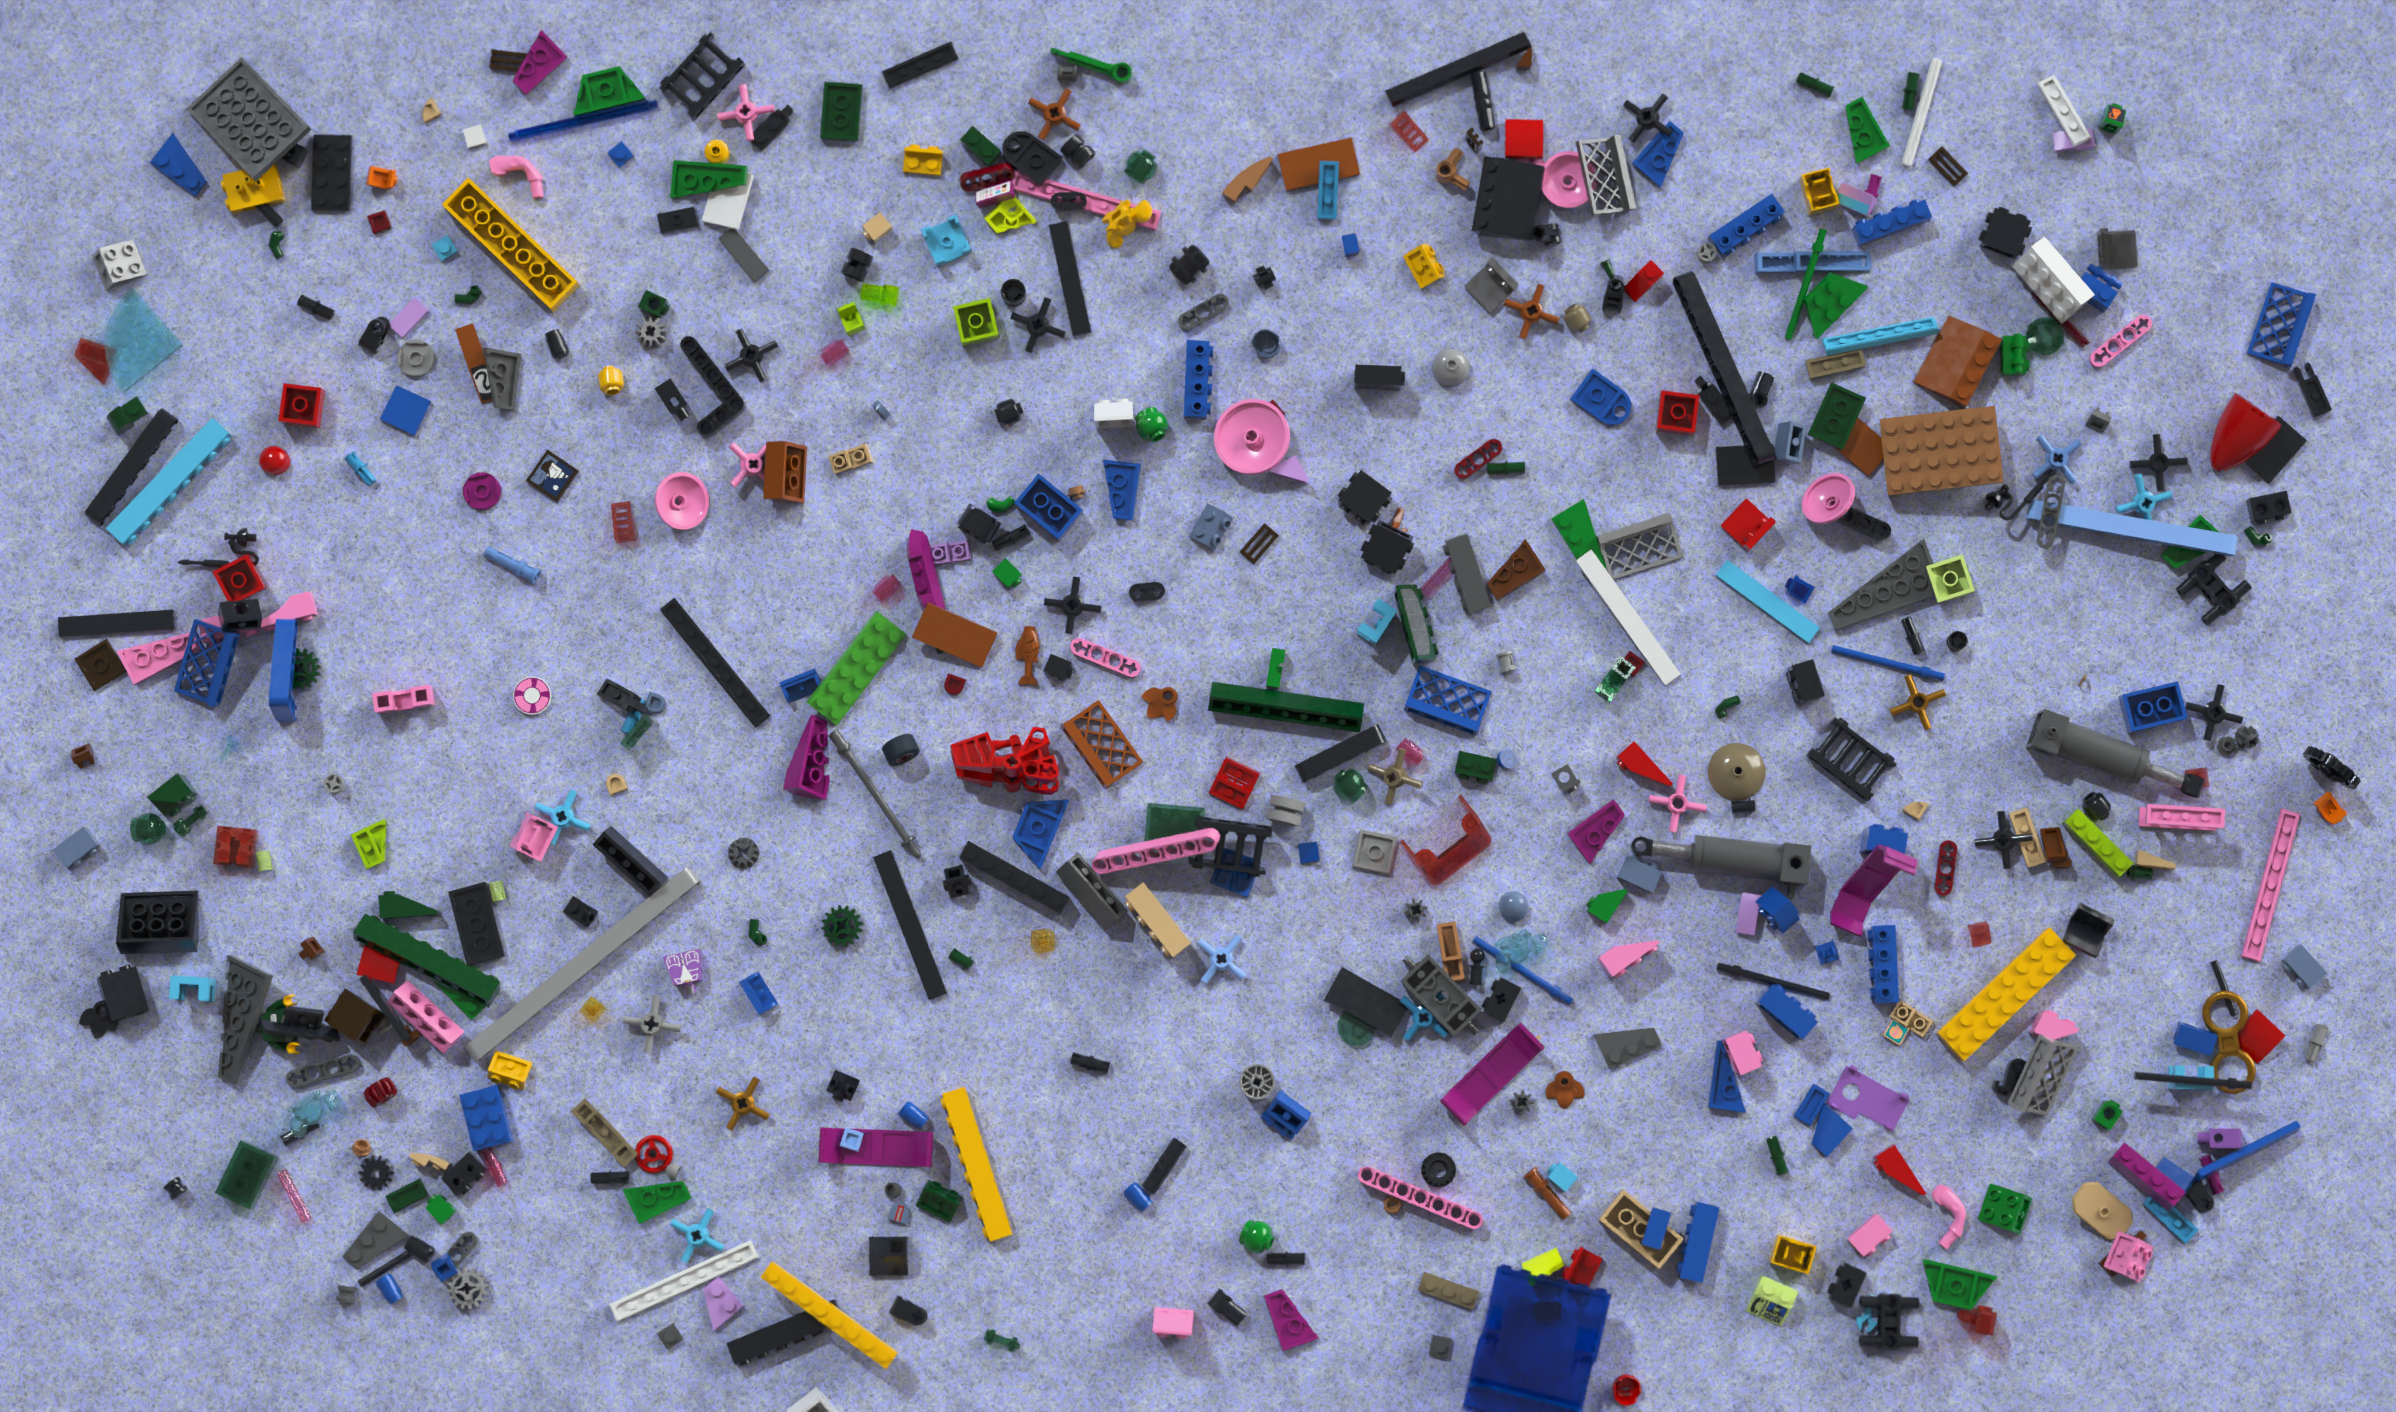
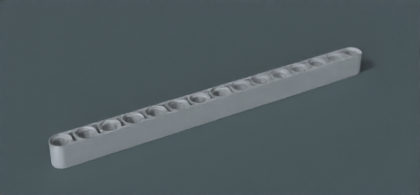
[464,866,701,1063]

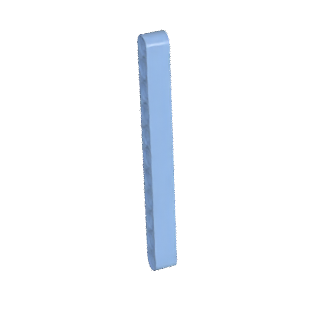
[2026,500,2238,556]

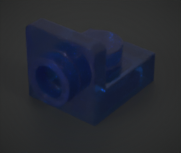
[1784,575,1815,604]

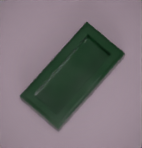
[385,1178,429,1213]

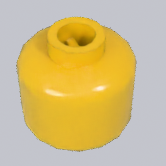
[704,140,730,164]
[598,366,624,396]

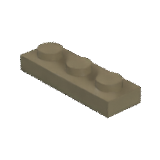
[1805,349,1866,380]
[1418,1272,1479,1310]

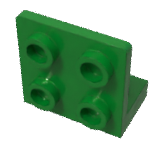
[1978,1183,2033,1235]

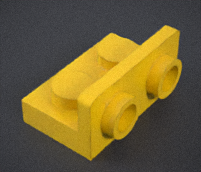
[903,144,943,176]
[1403,244,1445,289]
[487,1051,532,1090]

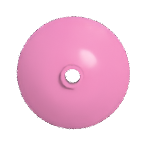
[1541,151,1597,208]
[655,472,709,530]
[1802,473,1855,524]

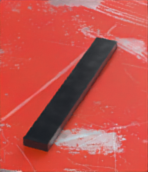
[1385,32,1532,107]
[660,598,770,728]
[873,850,947,1000]

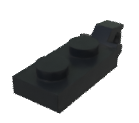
[751,105,794,152]
[1694,376,1732,426]
[597,678,648,714]

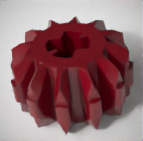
[363,1077,398,1108]

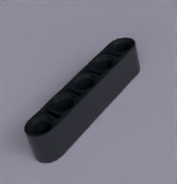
[1294,724,1387,783]

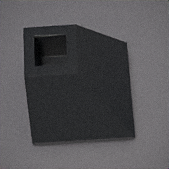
[869,1236,908,1276]

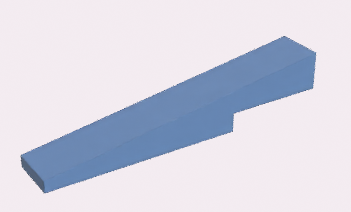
[1754,251,1871,274]

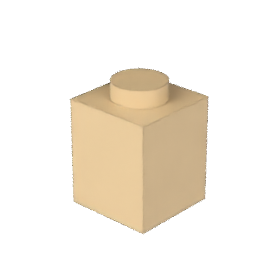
[862,212,893,243]

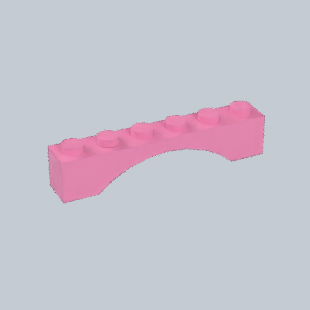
[199,591,318,647]

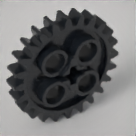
[2303,746,2361,789]

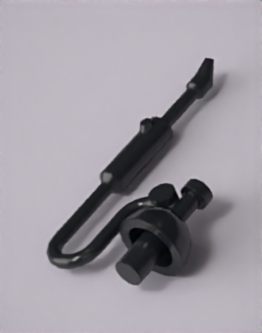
[1984,470,2057,521]
[178,528,259,568]

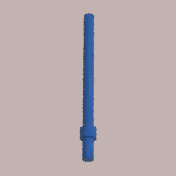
[1831,645,1945,681]
[1472,936,1573,1005]

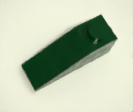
[378,891,440,919]

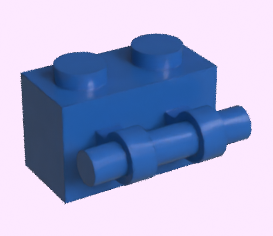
[2081,263,2123,313]
[1260,1090,1311,1140]

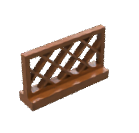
[1060,700,1143,789]

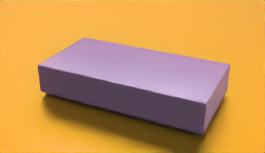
[390,297,429,338]

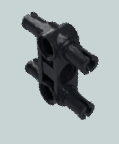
[2176,554,2252,626]
[1859,1293,1919,1351]

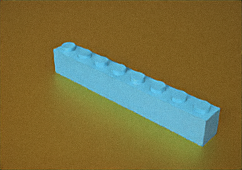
[106,418,232,546]

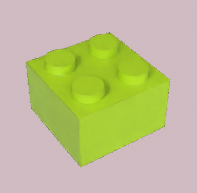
[953,298,1000,347]

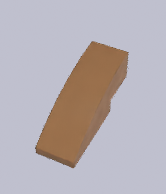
[1222,156,1273,204]
[1436,921,1465,983]

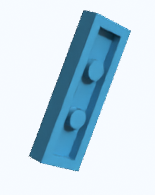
[1317,161,1339,219]
[2142,1196,2199,1244]

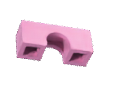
[372,685,435,714]

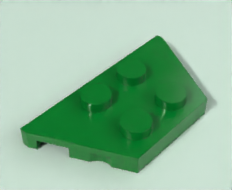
[573,66,646,117]
[1803,272,1868,339]
[1922,1259,1997,1310]

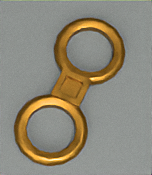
[2202,990,2256,1094]

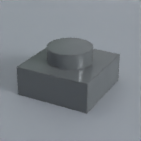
[657,1323,684,1350]
[1429,1335,1452,1358]

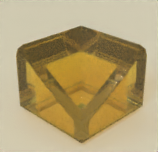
[1031,928,1055,954]
[579,996,607,1023]

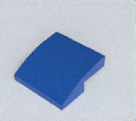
[1210,848,1261,898]

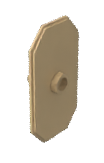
[2072,1182,2133,1240]

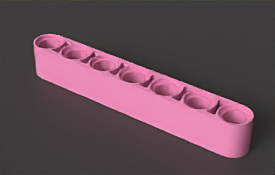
[1092,828,1220,874]
[1358,1166,1483,1229]

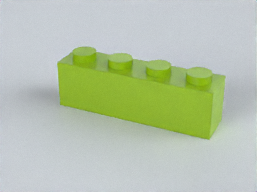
[2062,809,2133,878]

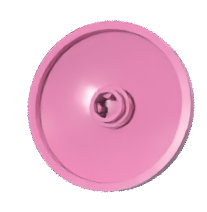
[1214,399,1290,475]

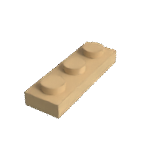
[2008,807,2046,868]

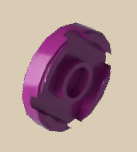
[463,472,501,510]

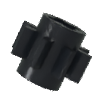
[1253,265,1276,290]

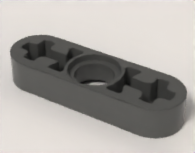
[1178,294,1228,331]
[435,1232,478,1277]

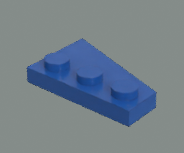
[1632,121,1684,188]
[150,133,207,197]
[1103,459,1141,521]

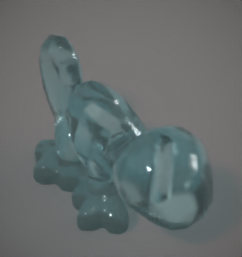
[1495,929,1548,974]
[287,1090,340,1138]

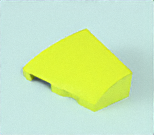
[983,197,1037,233]
[1522,1247,1564,1286]

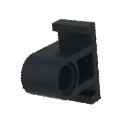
[1991,1059,2026,1096]

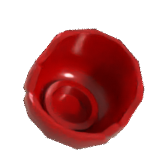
[259,446,290,476]
[1612,1374,1641,1406]

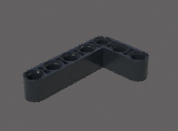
[680,336,746,438]

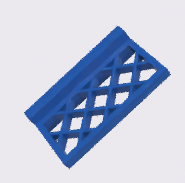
[2247,282,2316,369]
[174,619,240,707]
[1404,665,1492,736]

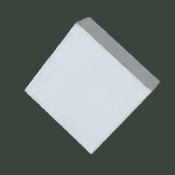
[463,125,487,149]

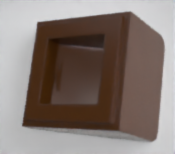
[1515,48,1532,70]

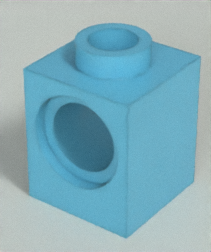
[1547,1162,1578,1192]

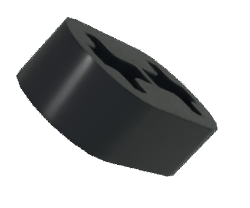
[1051,192,1087,211]
[1129,582,1165,602]

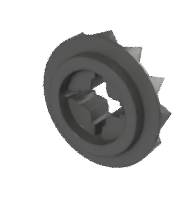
[728,838,759,869]

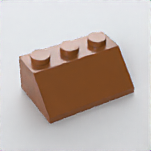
[763,441,807,503]

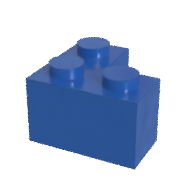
[1755,886,1800,934]

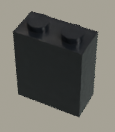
[1354,364,1405,390]
[96,965,149,1023]

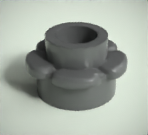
[2217,736,2236,755]

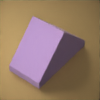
[1270,455,1308,484]

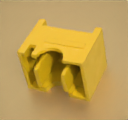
[1799,167,1839,216]
[1769,1234,1817,1274]

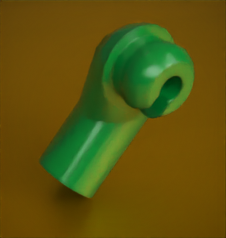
[986,496,1015,513]

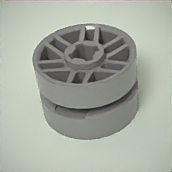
[1266,795,1305,827]
[1240,1064,1275,1100]

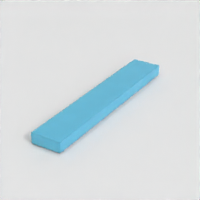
[1822,317,1939,356]
[1715,560,1820,643]

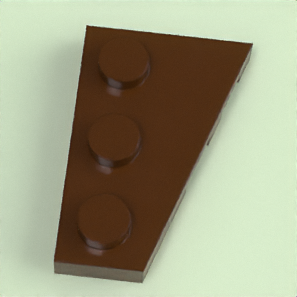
[1487,539,1546,601]

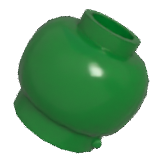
[1135,407,1168,442]
[1239,1220,1274,1254]

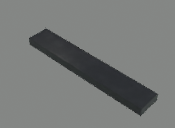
[1049,221,1091,336]
[58,610,174,637]

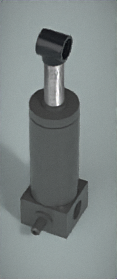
[2026,709,2205,798]
[1630,834,1811,899]

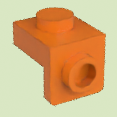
[366,166,397,190]
[2313,792,2347,825]

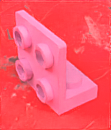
[2103,1231,2154,1282]

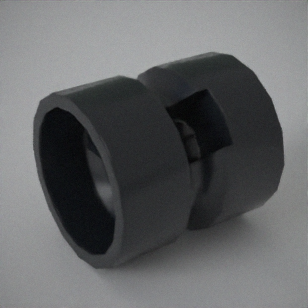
[1060,134,1096,170]
[841,248,874,282]
[1001,279,1026,307]

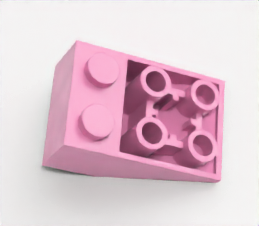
[1597,940,1660,978]
[1153,1307,1194,1339]

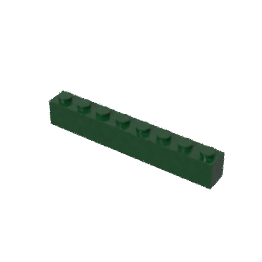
[1208,682,1364,732]
[353,914,501,1008]

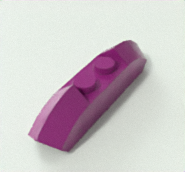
[907,529,946,611]

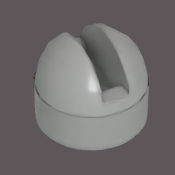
[665,1163,681,1180]

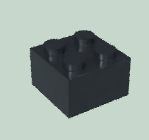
[1785,659,1825,705]

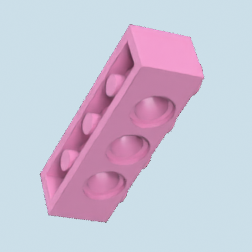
[387,980,464,1054]

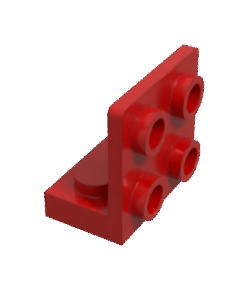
[1721,499,1776,552]
[1562,1246,1603,1293]

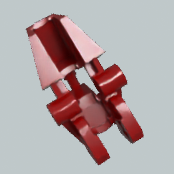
[950,726,1059,795]

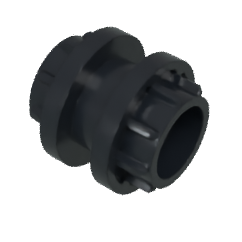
[1169,244,1209,285]

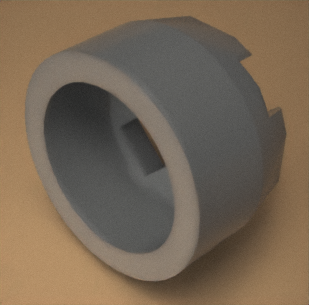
[885,1182,902,1198]

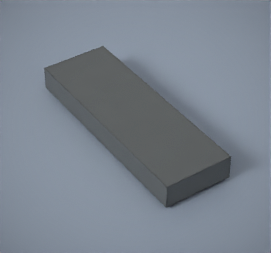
[718,228,769,282]

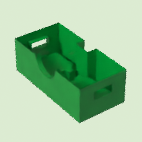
[1266,648,1285,689]

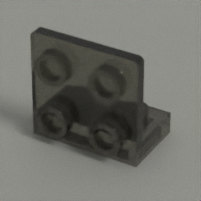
[2097,228,2138,270]

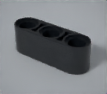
[1837,507,1892,541]

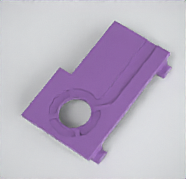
[1826,1064,1909,1131]

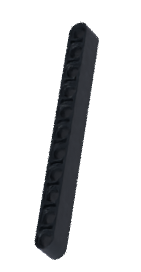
[1673,271,1775,466]

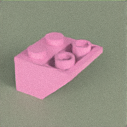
[2028,1010,2079,1039]

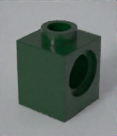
[638,290,669,319]

